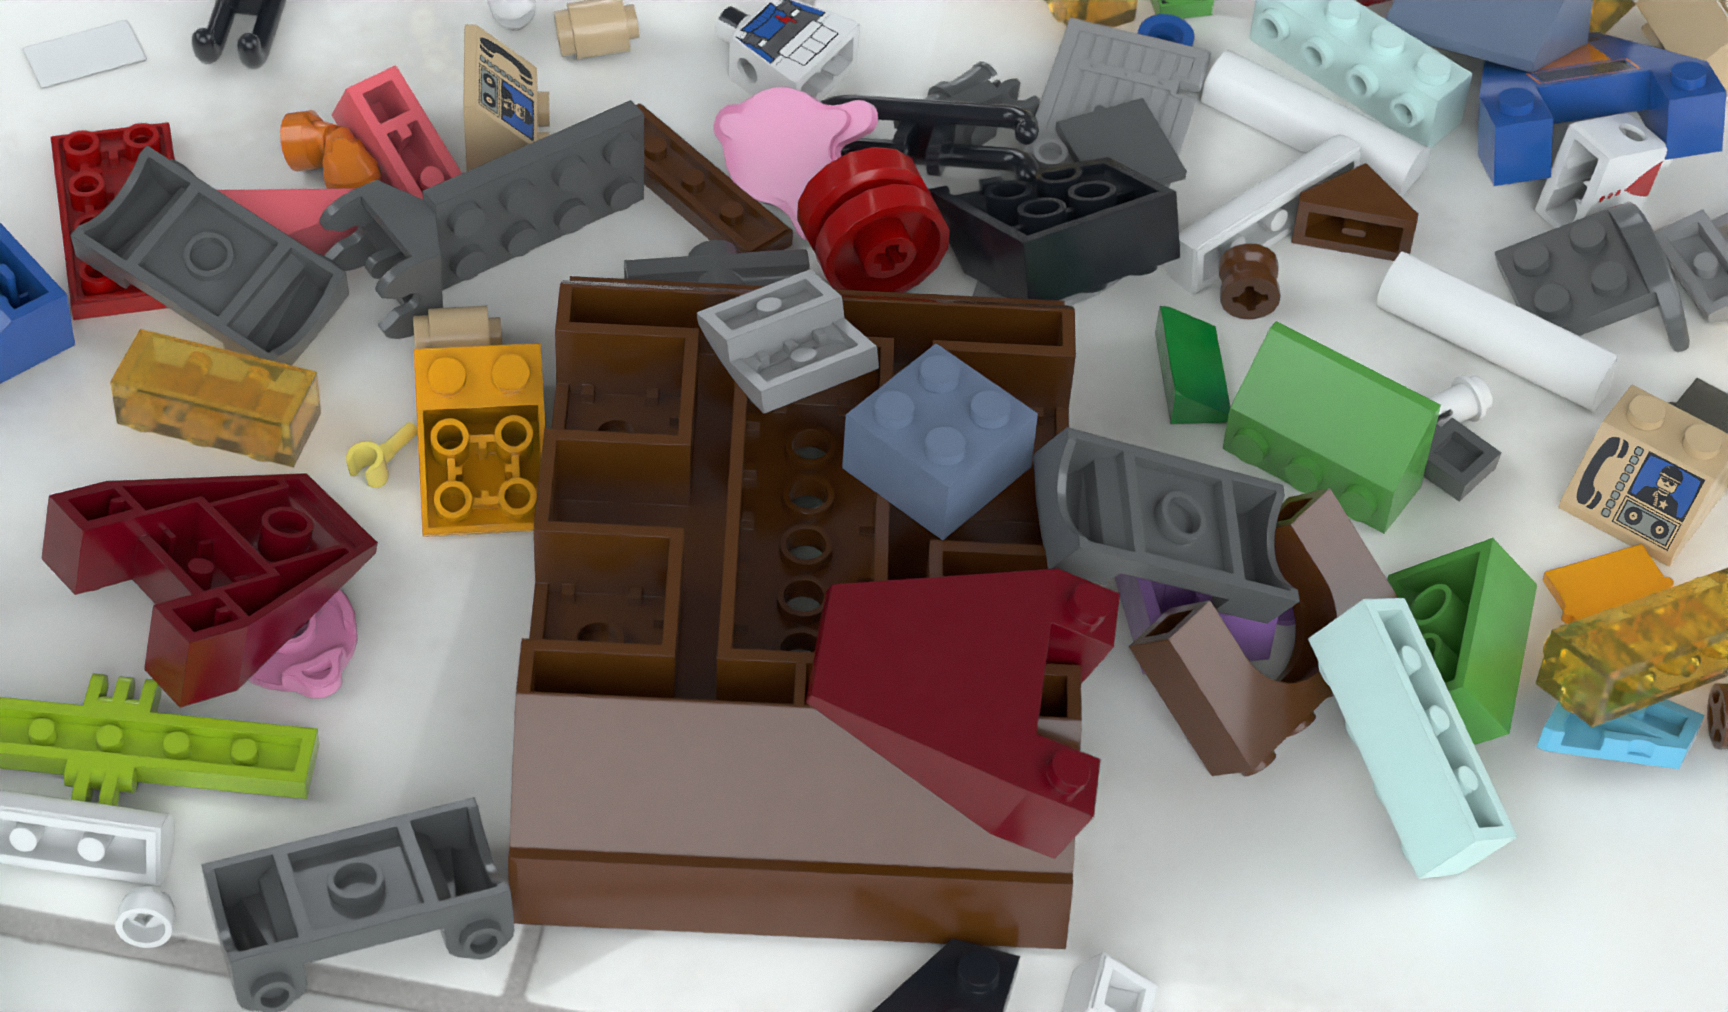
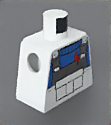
[715,0,860,101]

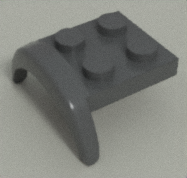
[1494,202,1690,352]

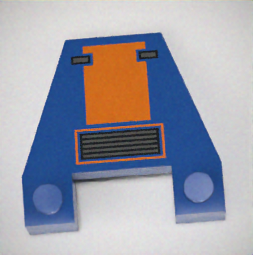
[1478,32,1727,186]

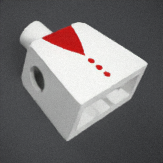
[1534,113,1672,228]

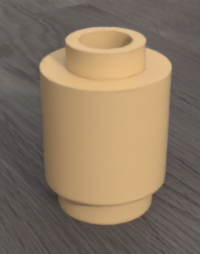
[554,0,640,60]
[413,305,502,349]

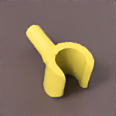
[346,422,418,488]

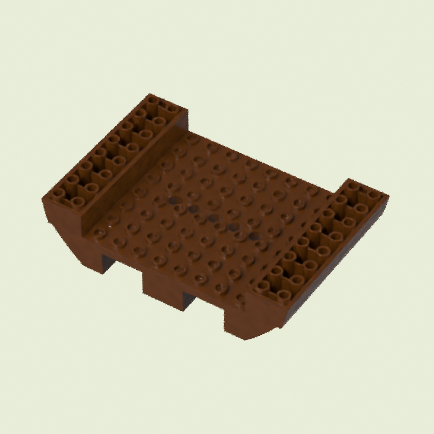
[508,276,1082,950]

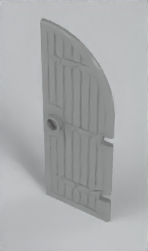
[972,18,1211,306]

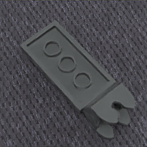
[319,100,644,339]

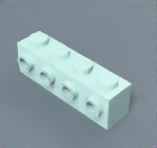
[1249,0,1473,148]
[1308,598,1517,879]

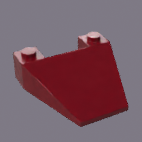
[41,473,378,708]
[806,569,1120,859]

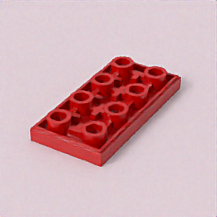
[50,122,175,320]

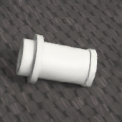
[1429,375,1493,427]

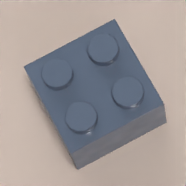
[842,344,1038,540]

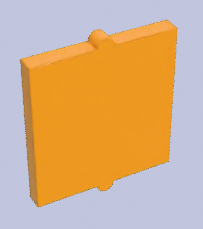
[1542,544,1694,658]

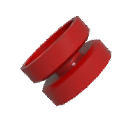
[797,147,950,293]

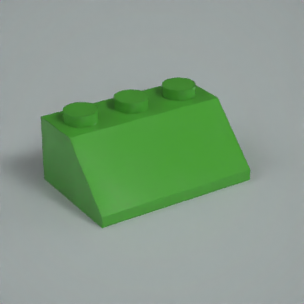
[1223,321,1441,534]
[1387,538,1537,745]

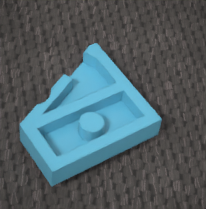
[1537,663,1705,769]

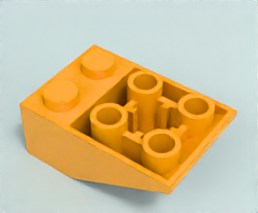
[414,343,545,537]

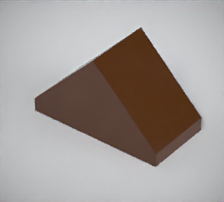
[1291,163,1418,261]

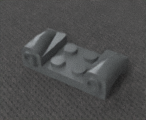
[70,146,349,385]
[1033,427,1300,624]
[201,797,515,1012]

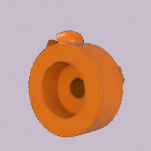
[280,110,381,189]

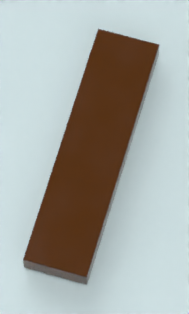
[636,103,793,253]

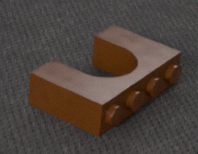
[1128,488,1398,777]

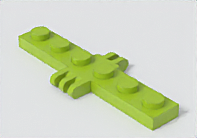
[0,673,320,806]

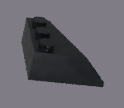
[928,157,1181,300]

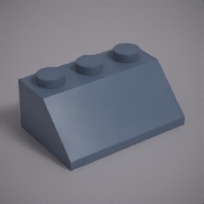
[1385,0,1593,73]

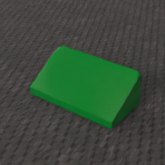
[1155,306,1231,424]

